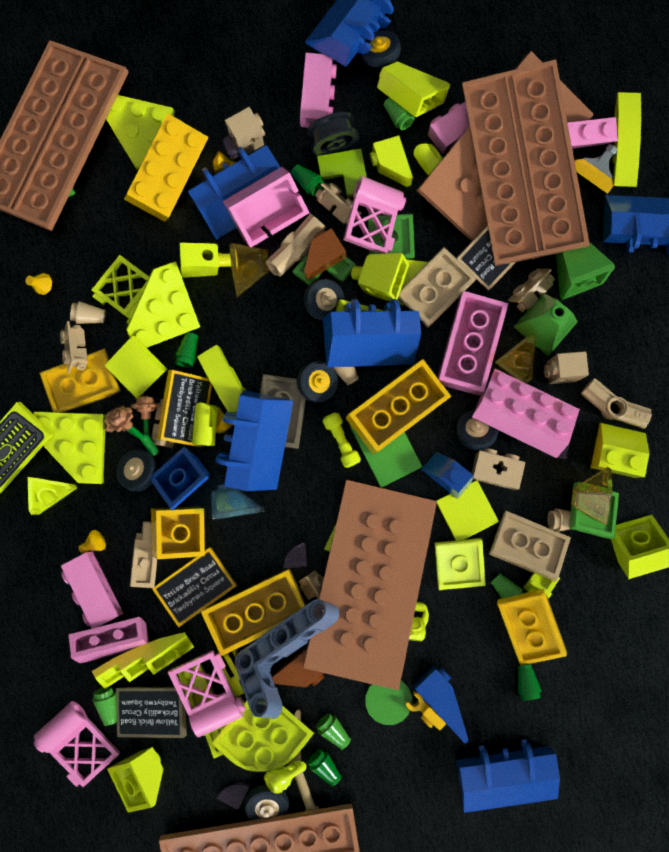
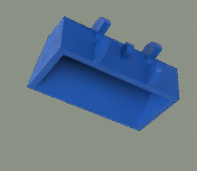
[305,0,394,67]
[188,145,290,240]
[603,195,669,255]
[323,299,421,367]
[216,390,293,491]
[456,739,560,813]

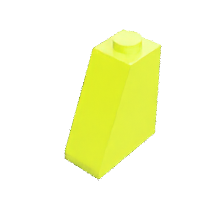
[377,62,450,117]

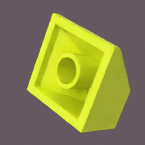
[107,747,163,813]

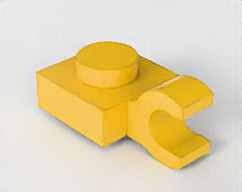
[405,691,446,730]

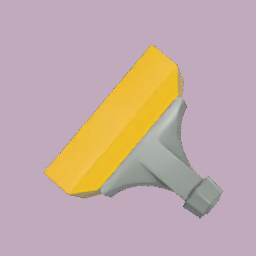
[575,144,618,194]

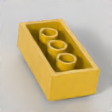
[124,113,208,222]
[346,359,451,455]
[201,568,306,656]

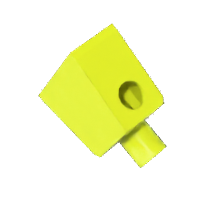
[180,243,232,278]
[351,253,409,302]

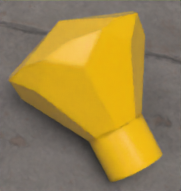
[213,151,237,174]
[26,273,52,295]
[216,407,234,433]
[79,530,106,554]

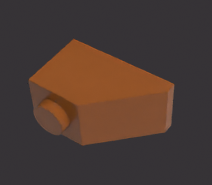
[304,228,346,281]
[271,646,324,687]

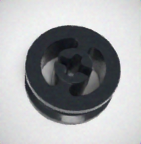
[306,112,360,156]

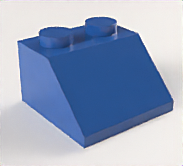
[150,447,209,510]

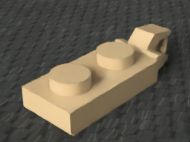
[130,521,157,588]

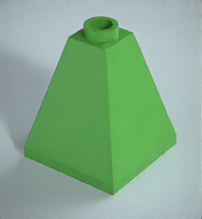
[556,242,615,300]
[514,293,578,356]

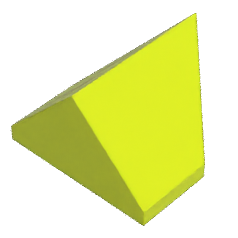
[28,477,77,515]

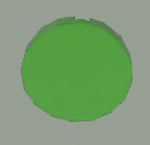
[365,680,412,725]

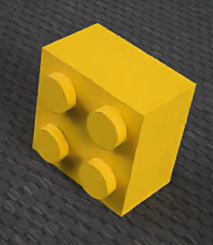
[151,506,205,559]

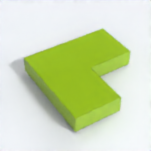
[317,149,367,198]

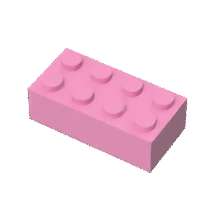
[437,291,508,396]
[472,369,580,458]

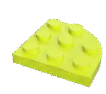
[212,701,314,772]

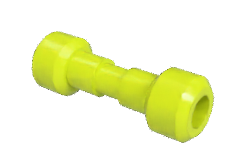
[322,412,361,468]

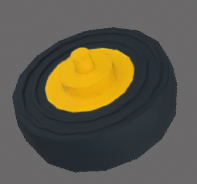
[362,31,401,67]
[296,361,338,402]

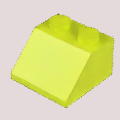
[591,423,649,478]
[611,515,669,579]

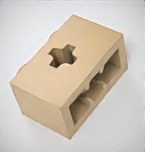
[225,107,265,154]
[544,352,589,384]
[471,448,525,490]

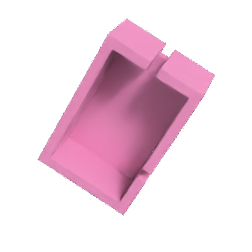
[223,167,309,248]

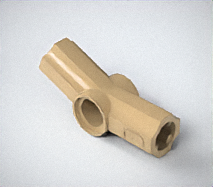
[266,213,326,277]
[580,378,652,429]

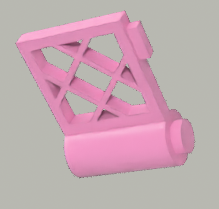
[343,176,406,254]
[168,650,246,737]
[34,701,120,787]

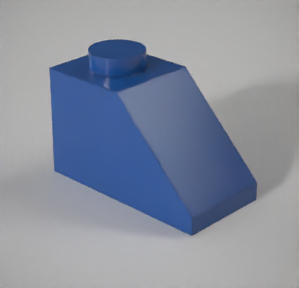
[422,452,474,499]

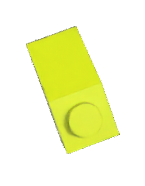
[370,136,413,187]

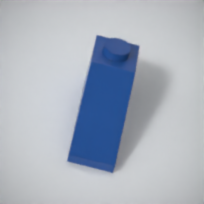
[413,665,468,743]

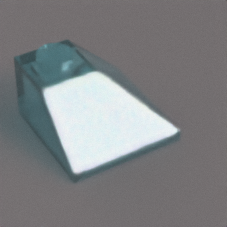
[211,485,264,520]

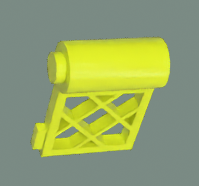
[92,255,149,323]

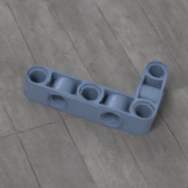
[235,599,339,719]

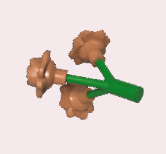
[103,396,160,456]

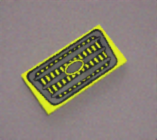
[0,402,53,494]

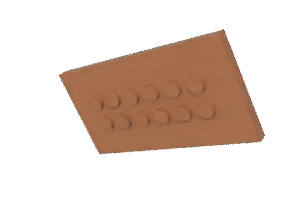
[0,40,129,231]
[416,51,594,241]
[462,60,590,266]
[303,480,437,690]
[159,804,360,852]

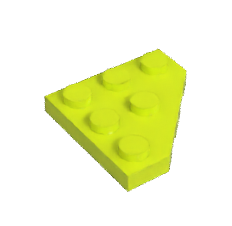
[106,95,175,170]
[126,262,200,348]
[34,412,106,484]

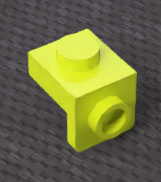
[523,573,560,599]

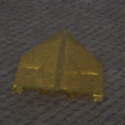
[229,243,269,297]
[495,334,536,384]
[571,467,612,525]

